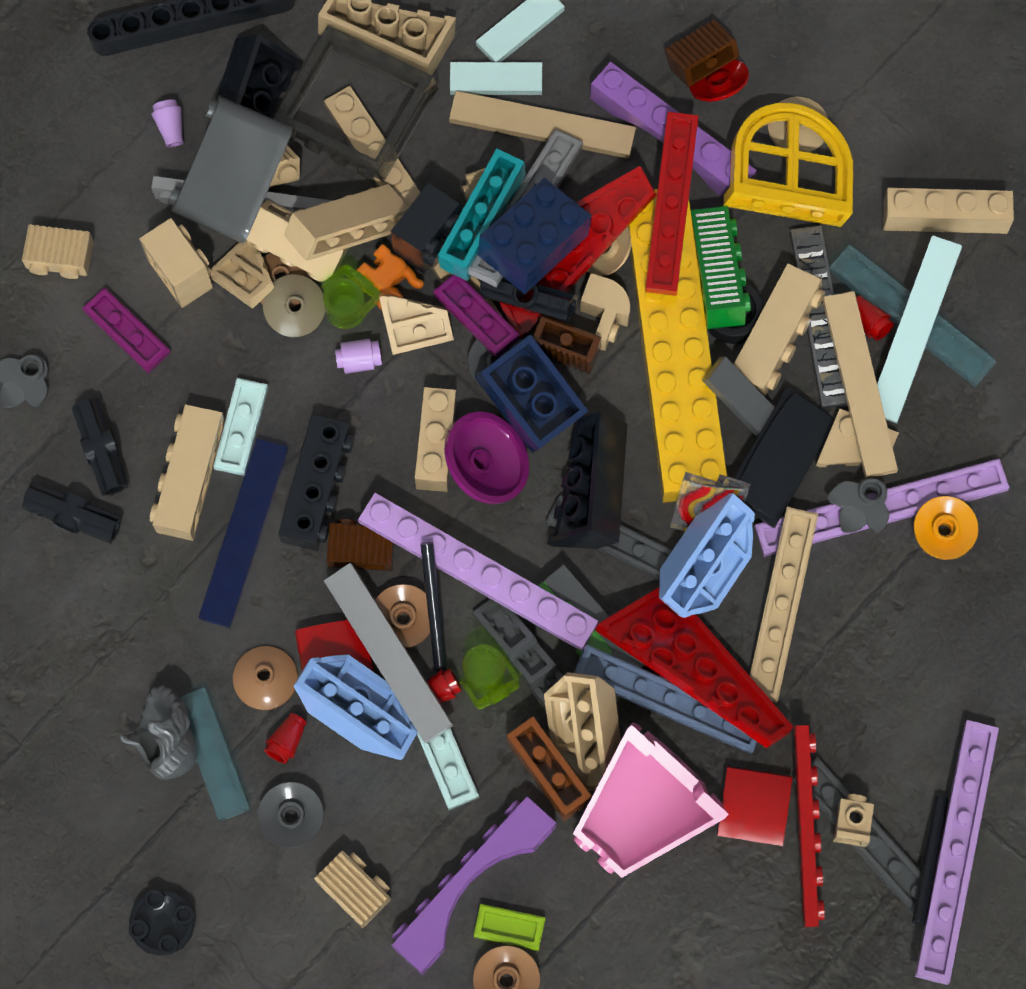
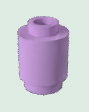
[335,338,382,374]

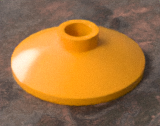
[914,496,978,560]

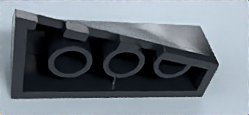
[202,34,303,140]
[547,411,627,549]

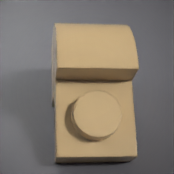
[580,273,630,351]

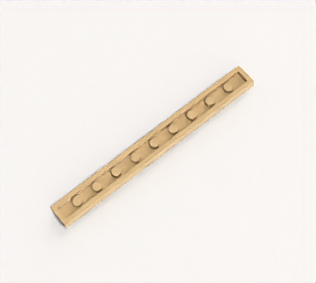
[324,86,502,316]

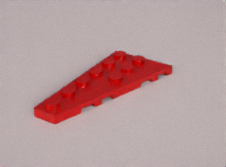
[499,166,657,340]
[595,587,794,748]

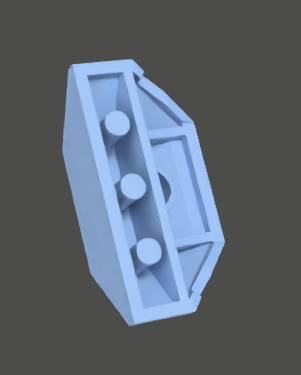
[659,493,755,618]
[294,655,418,760]

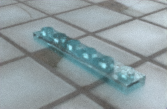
[829,245,997,388]

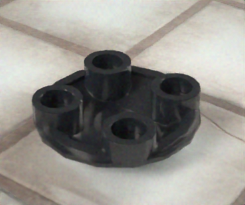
[129,889,195,956]

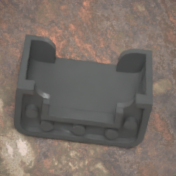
[168,95,293,244]

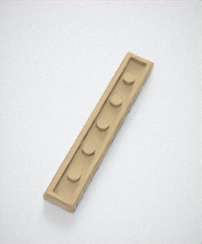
[449,91,636,159]
[822,291,898,478]
[750,507,818,703]

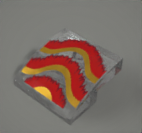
[670,472,751,531]

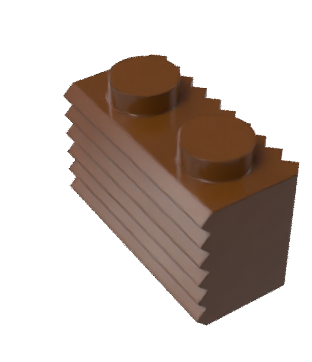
[665,19,740,88]
[533,315,602,374]
[327,519,395,571]

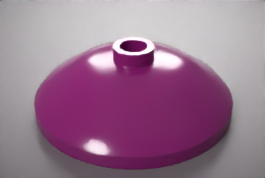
[444,412,529,504]

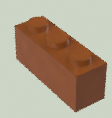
[506,717,592,822]

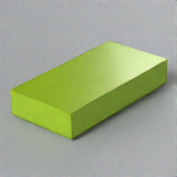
[473,904,545,952]

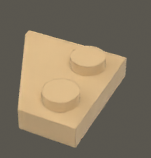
[210,240,274,309]
[378,293,454,355]
[816,409,899,468]

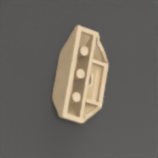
[544,672,621,792]

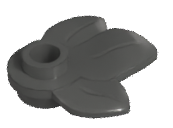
[0,354,48,408]
[827,477,889,533]

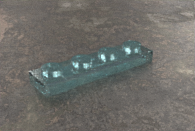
[181,687,250,822]

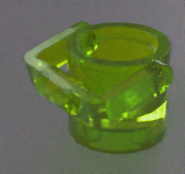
[321,265,380,329]
[459,644,520,709]

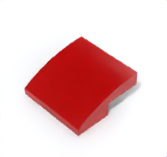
[295,620,373,671]
[717,766,793,846]

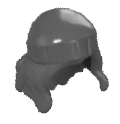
[120,685,199,780]

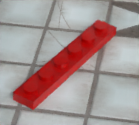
[645,112,699,296]
[794,725,825,928]

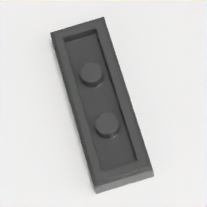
[702,356,775,437]

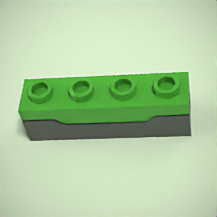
[538,564,647,670]

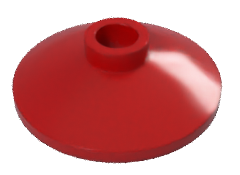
[689,60,749,102]

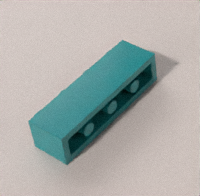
[438,148,526,281]

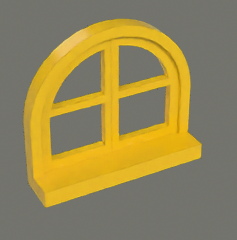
[724,103,853,227]

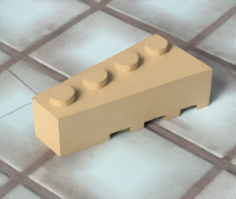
[318,0,456,84]

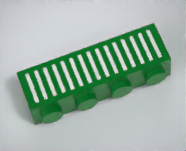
[690,206,751,329]

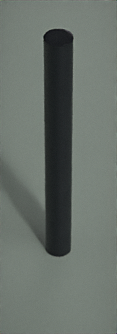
[420,542,447,671]
[912,796,948,925]

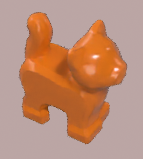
[356,244,424,310]

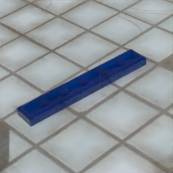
[199,439,288,629]

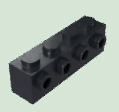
[278,414,355,551]

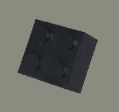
[391,183,460,274]

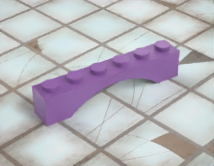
[590,62,757,198]
[392,797,556,976]

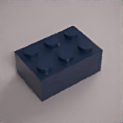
[478,177,592,294]
[475,335,588,453]

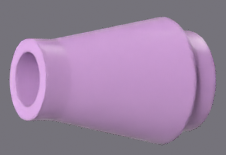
[151,100,184,148]

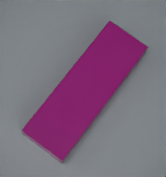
[433,274,520,359]
[82,287,171,374]

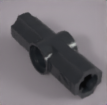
[480,277,577,322]
[72,398,128,496]
[22,482,122,544]

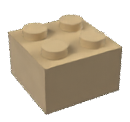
[139,218,213,308]

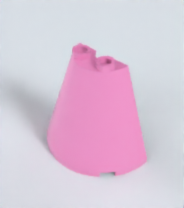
[573,723,729,877]

